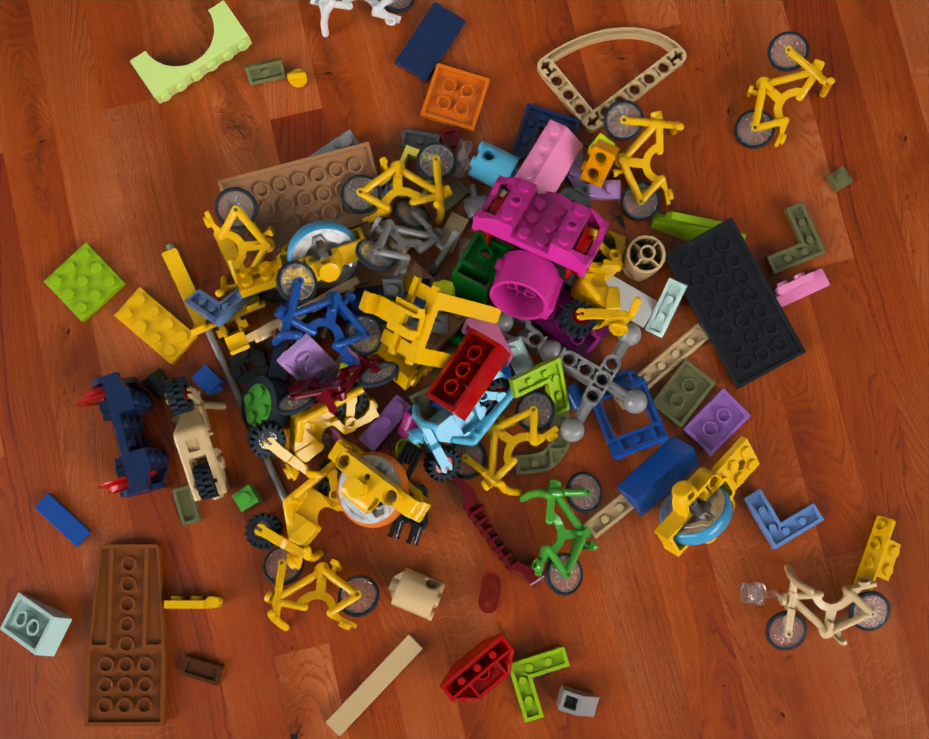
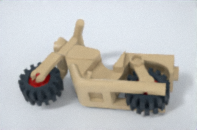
[164,376,230,501]

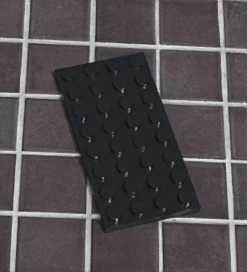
[665,217,806,389]

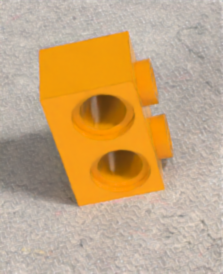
[580,139,620,188]

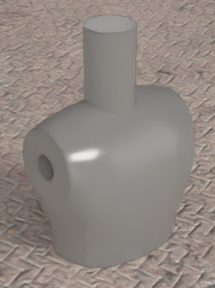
[463,184,487,220]

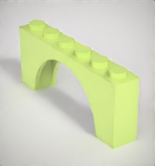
[130,0,252,104]

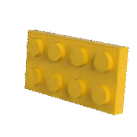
[114,287,198,365]

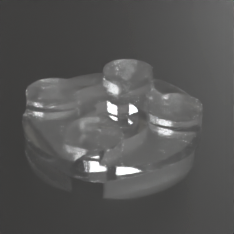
[452,139,473,178]

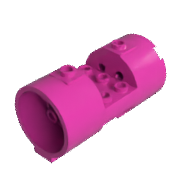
[489,191,573,320]

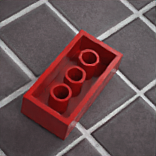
[425,328,511,421]

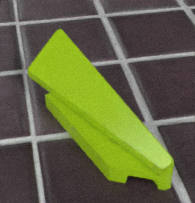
[651,212,746,241]

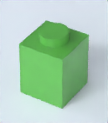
[231,484,264,512]

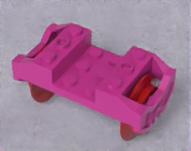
[472,175,610,280]

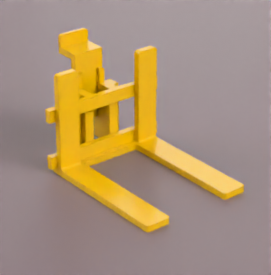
[162,232,266,355]
[358,275,502,368]

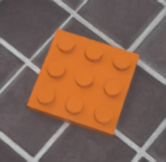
[420,63,490,133]

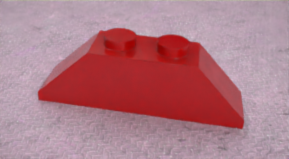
[439,633,515,702]

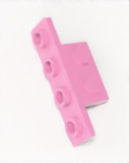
[773,269,830,307]

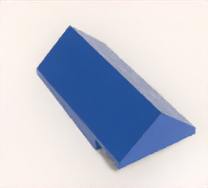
[616,436,699,517]

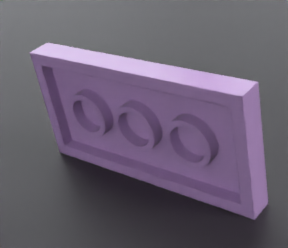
[276,333,340,383]

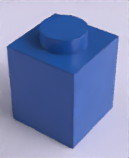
[192,364,226,396]

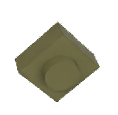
[825,166,853,193]

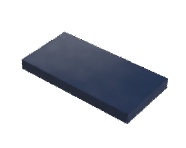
[395,2,466,83]

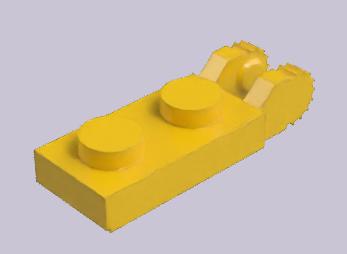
[164,596,224,609]

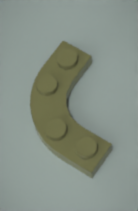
[514,412,570,475]

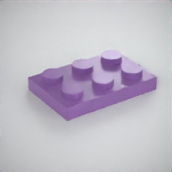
[682,388,751,456]

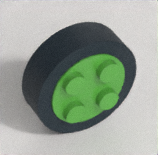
[241,376,293,435]

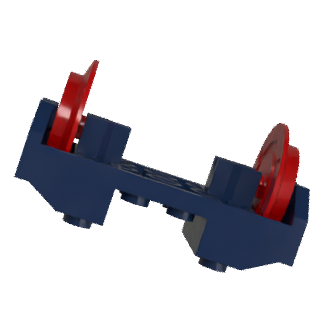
[76,372,170,498]

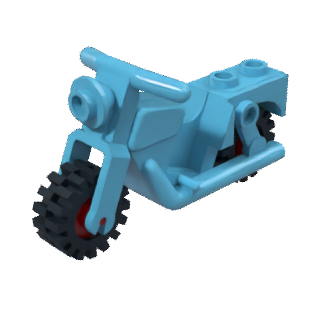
[407,368,515,482]

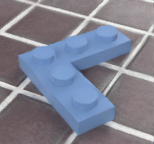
[185,287,260,327]
[742,488,824,550]

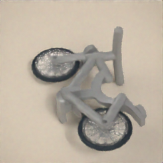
[355,200,460,276]

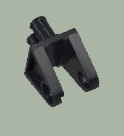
[387,484,429,546]

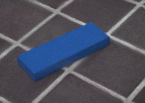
[34,493,92,547]

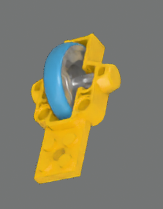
[236,220,371,298]
[654,436,760,557]

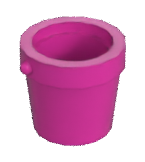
[397,409,425,439]

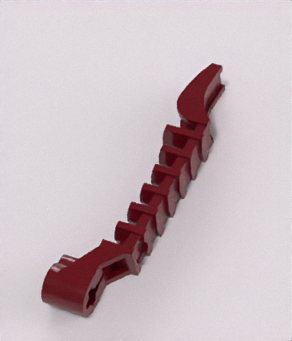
[453,476,546,589]

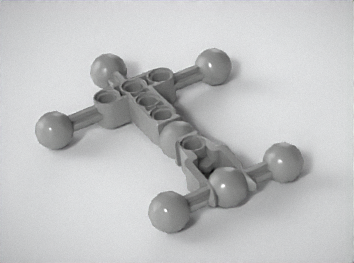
[497,312,647,442]

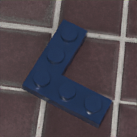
[511,103,581,161]

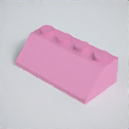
[515,120,583,194]

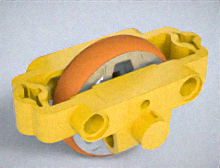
[328,438,432,528]

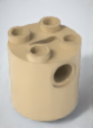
[622,235,666,282]
[388,567,446,621]

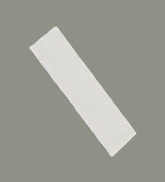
[554,262,658,328]

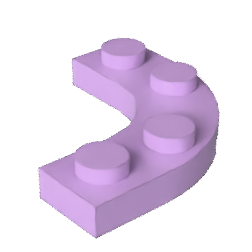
[566,150,621,201]

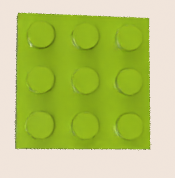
[44,243,126,323]

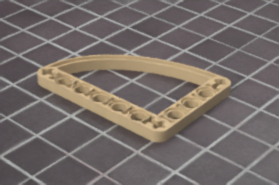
[537,27,687,133]

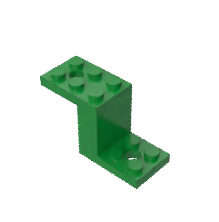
[448,231,512,346]

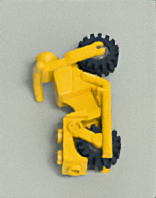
[247,379,379,481]
[244,459,347,570]

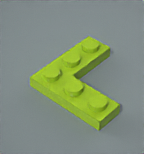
[508,356,570,417]
[510,645,570,723]

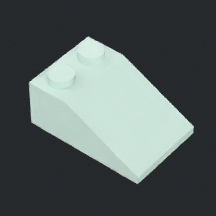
[0,592,72,656]

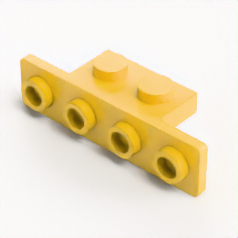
[853,515,901,592]

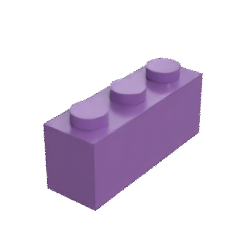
[359,395,412,452]

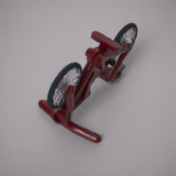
[276,330,399,416]

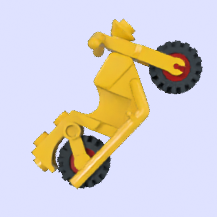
[558,228,642,339]

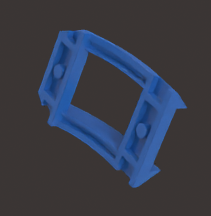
[589,369,669,460]

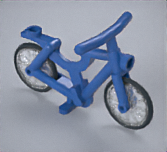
[272,261,383,366]

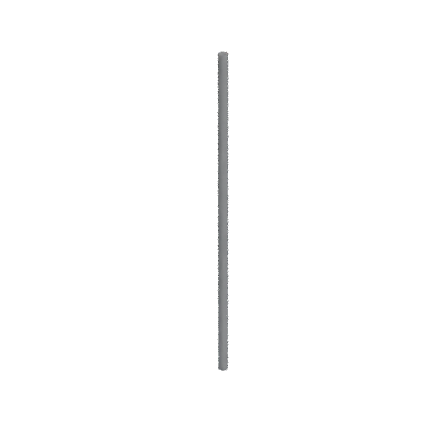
[166,243,288,502]

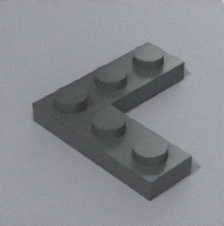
[382,276,449,333]

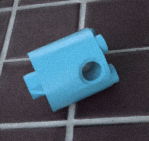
[468,140,521,192]

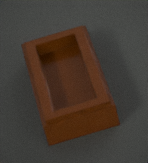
[180,654,225,686]

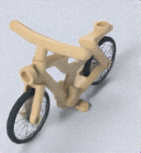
[765,564,891,651]

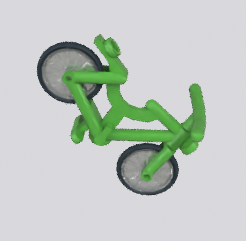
[519,472,602,596]

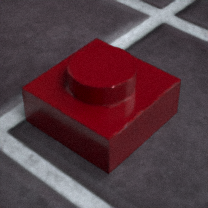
[439,126,462,150]

